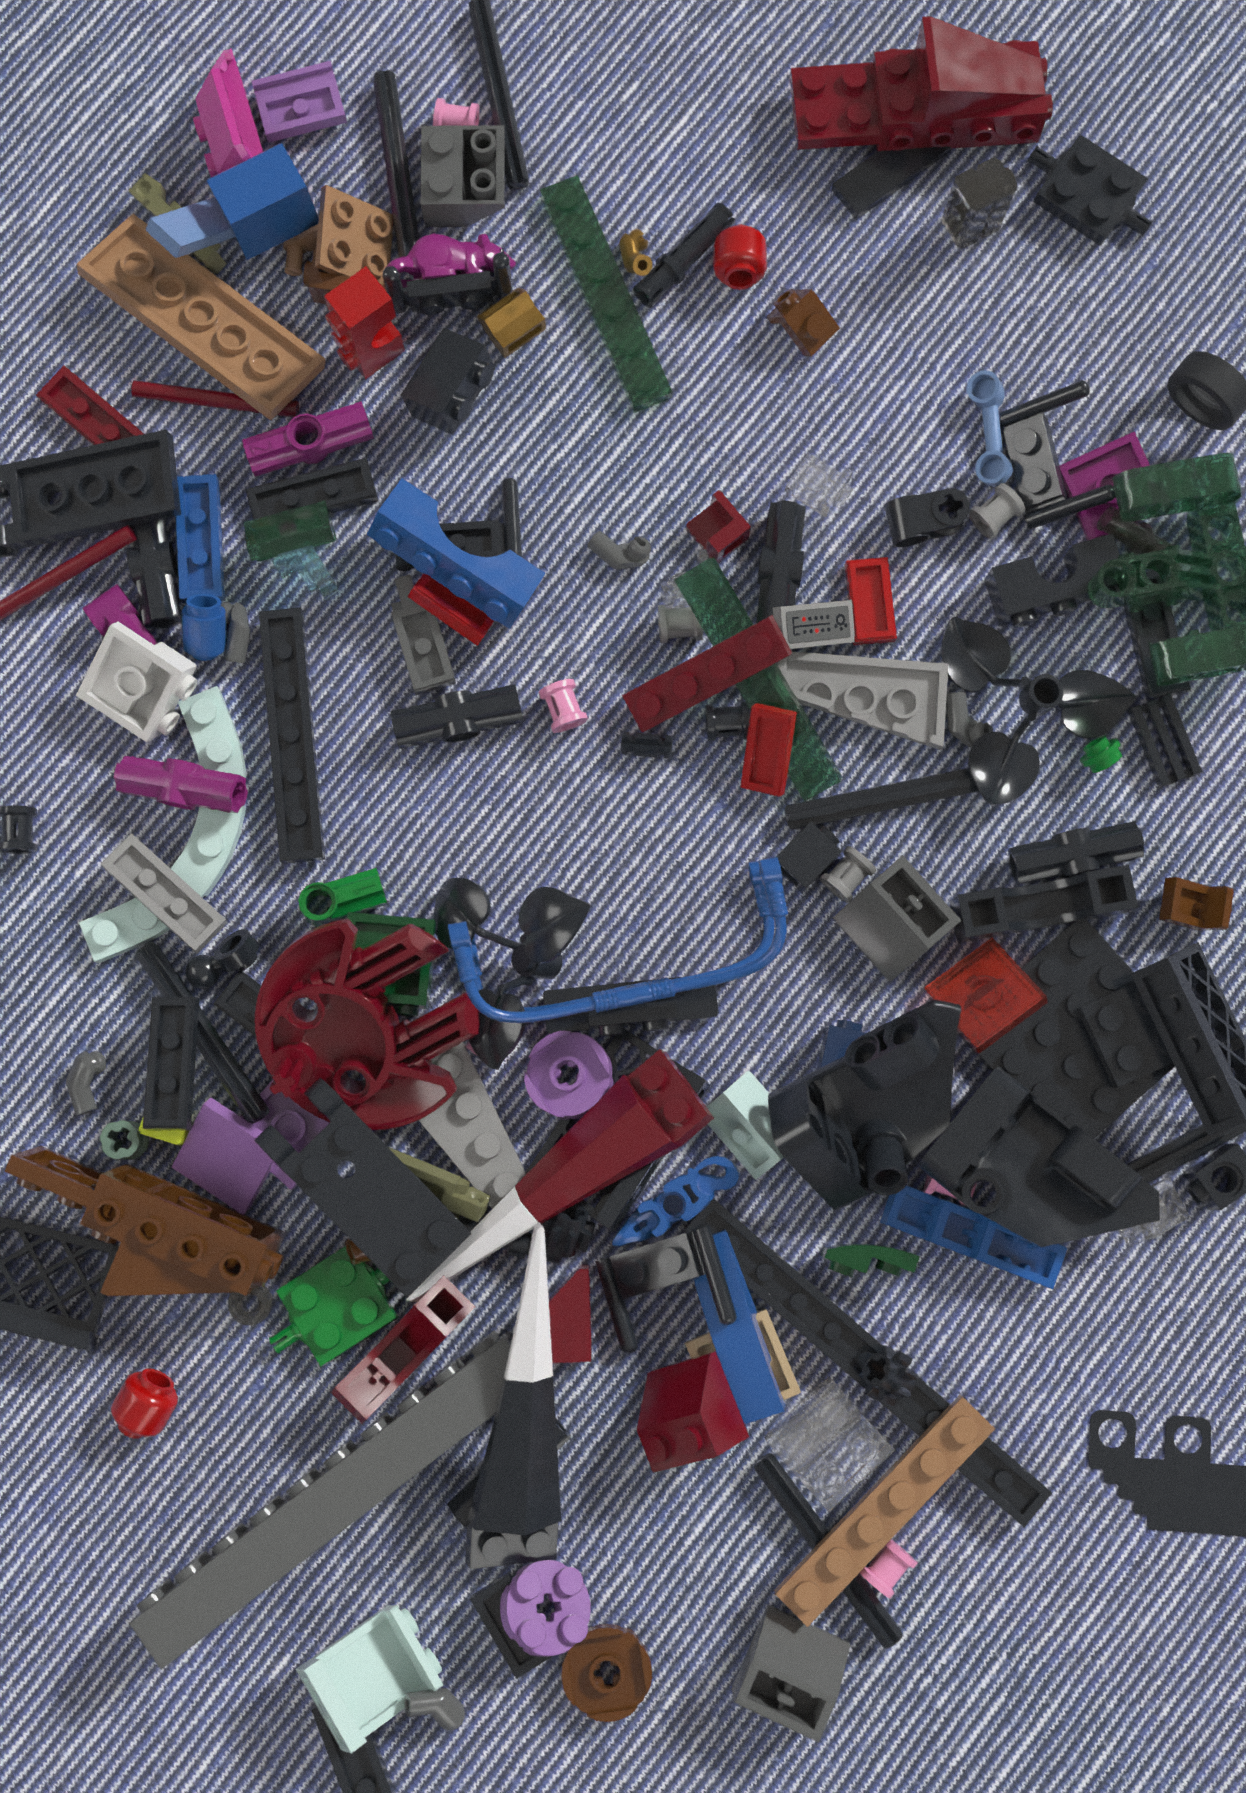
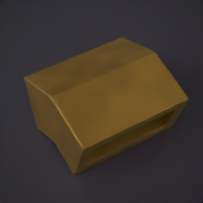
[477,288,546,358]

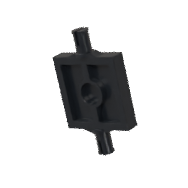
[1027,134,1153,246]

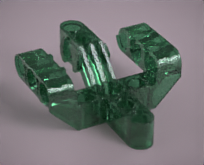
[1088,452,1246,686]

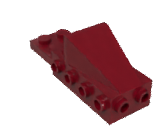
[790,16,1053,151]

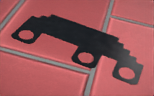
[1088,1410,1246,1537]

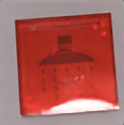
[924,937,1048,1054]

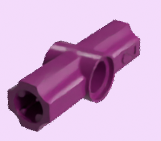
[242,401,374,477]
[113,756,248,814]

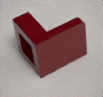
[686,490,751,565]

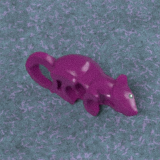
[385,234,516,288]

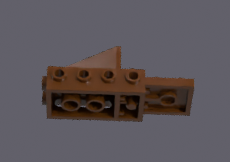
[4,1146,286,1296]

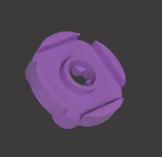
[524,1031,614,1120]
[500,1560,591,1657]

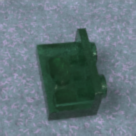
[244,501,337,561]

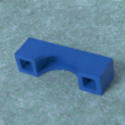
[366,478,546,629]

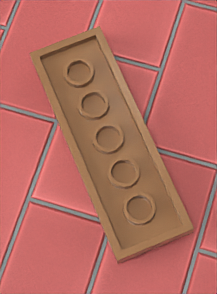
[76,214,325,420]

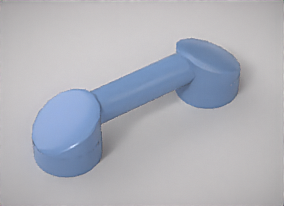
[967,370,1013,487]

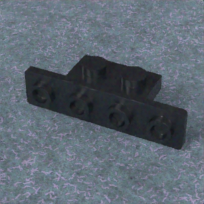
[543,976,719,1036]

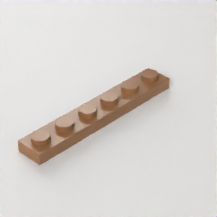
[774,1395,995,1627]

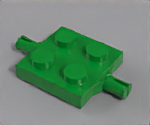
[269,1246,398,1367]

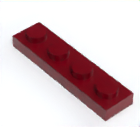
[622,615,792,733]

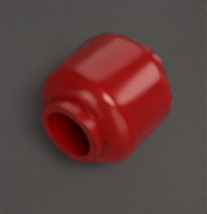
[713,225,767,290]
[111,1369,178,1439]

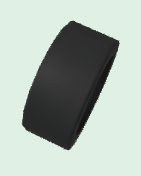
[1167,351,1246,431]

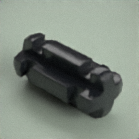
[621,732,672,758]

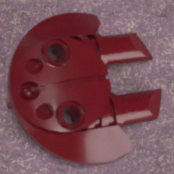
[255,919,480,1130]

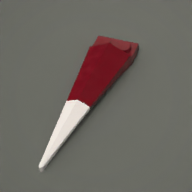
[407,1049,714,1302]

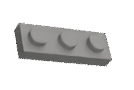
[100,833,227,954]

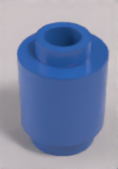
[182,594,226,661]

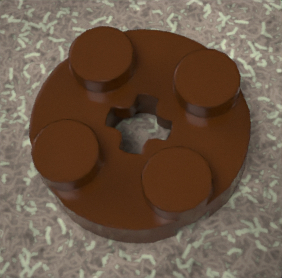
[562,1624,652,1722]

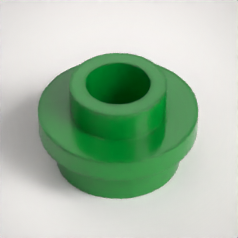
[1080,735,1122,773]

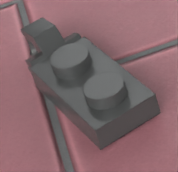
[391,574,456,695]

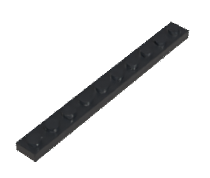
[683,1198,1052,1528]

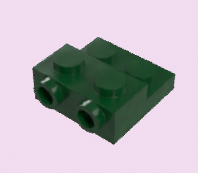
[347,912,436,1017]

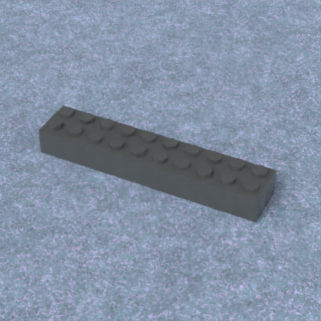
[129,1330,513,1670]

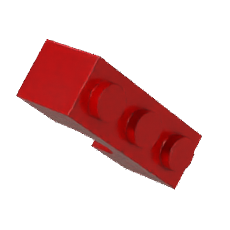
[324,266,405,379]

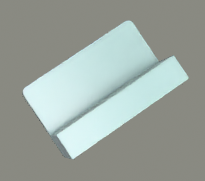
[707,1071,784,1180]

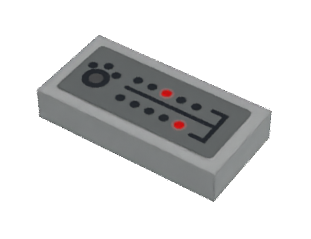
[773,600,855,649]

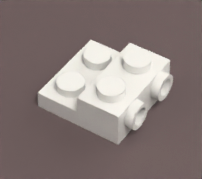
[76,622,198,742]

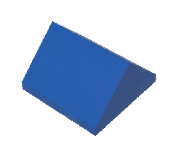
[206,143,319,260]

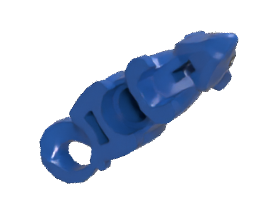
[612,1156,740,1246]

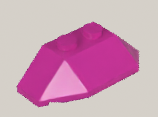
[193,48,263,177]

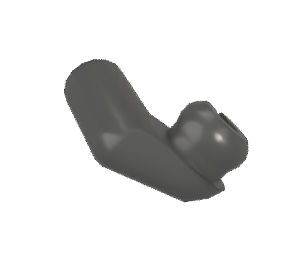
[587,531,651,570]
[221,602,250,663]
[946,692,993,748]
[66,1051,106,1116]
[404,1688,465,1731]

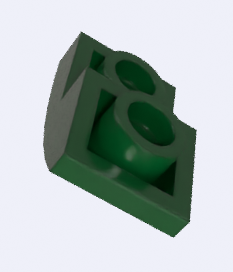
[820,1243,920,1278]

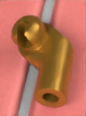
[619,229,652,276]

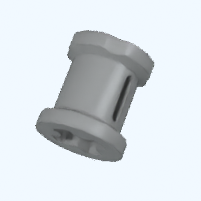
[968,483,1025,539]
[658,602,703,643]
[819,846,877,903]

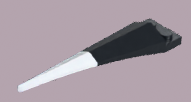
[465,1222,561,1569]

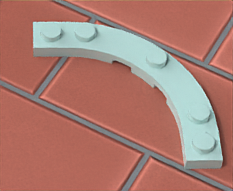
[79,686,246,964]

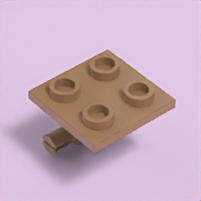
[283,185,393,292]

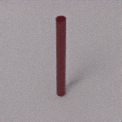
[131,380,299,418]
[0,525,137,621]

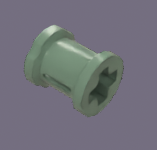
[100,1120,149,1160]

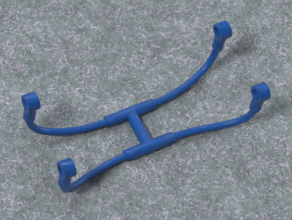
[448,857,788,1023]

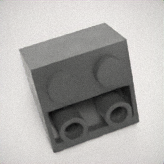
[421,125,505,227]
[832,855,961,983]
[731,1604,851,1743]

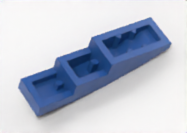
[879,1185,1067,1289]
[693,1230,786,1424]

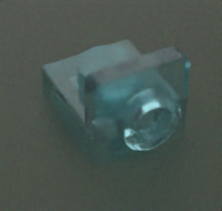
[272,538,339,601]

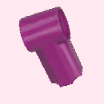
[82,584,158,645]

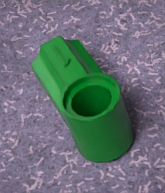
[298,868,388,927]

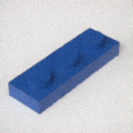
[176,474,225,603]

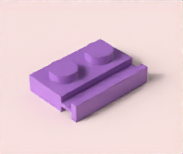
[251,61,347,143]

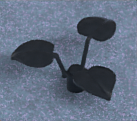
[941,617,1136,805]
[433,877,591,1070]

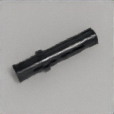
[633,202,735,308]

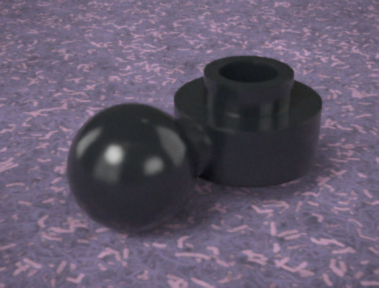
[185,929,259,989]

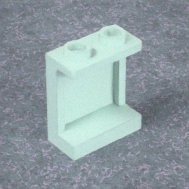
[296,1605,443,1753]

